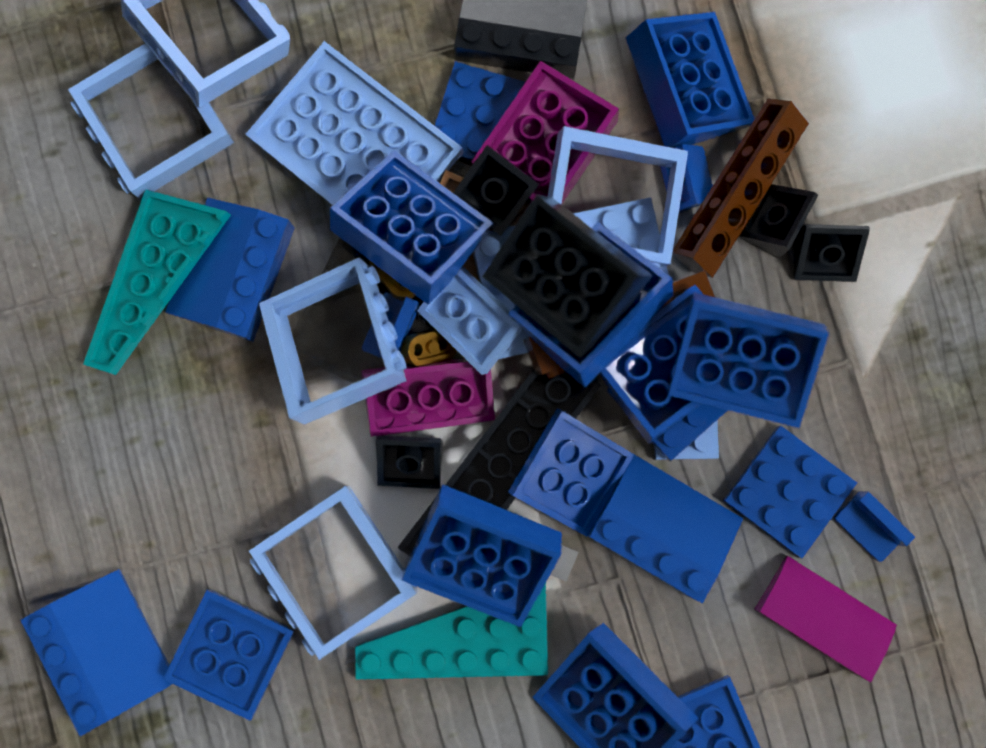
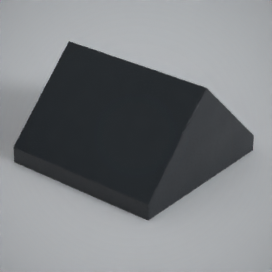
[453,145,539,236]
[739,184,818,259]
[794,224,870,282]
[376,435,443,489]

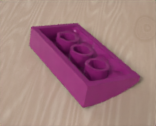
[361,358,495,437]
[754,555,897,683]

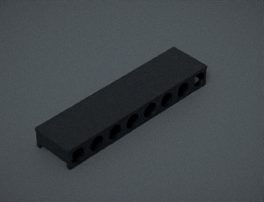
[397,370,602,557]

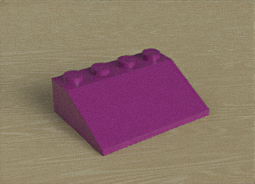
[471,61,619,205]

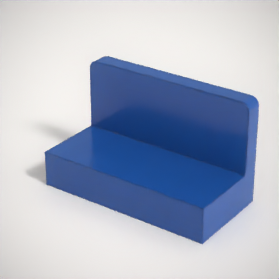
[661,144,713,214]
[362,293,420,359]
[834,491,915,562]

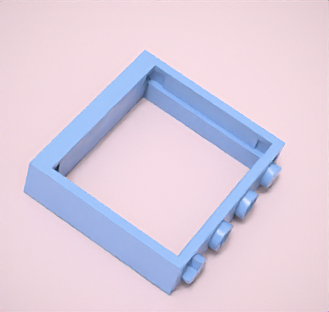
[121,0,290,108]
[68,44,234,200]
[548,126,688,268]
[259,258,407,425]
[249,486,419,660]

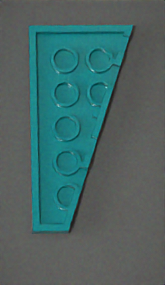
[83,189,231,375]
[355,583,548,680]

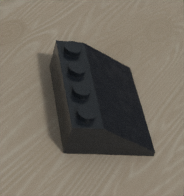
[454,0,587,80]
[482,194,652,358]

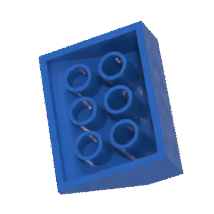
[625,12,755,148]
[330,150,493,305]
[165,198,295,343]
[508,222,674,387]
[599,285,703,444]
[668,292,829,428]
[588,454,743,604]
[401,484,562,627]
[21,569,172,736]
[533,623,698,748]

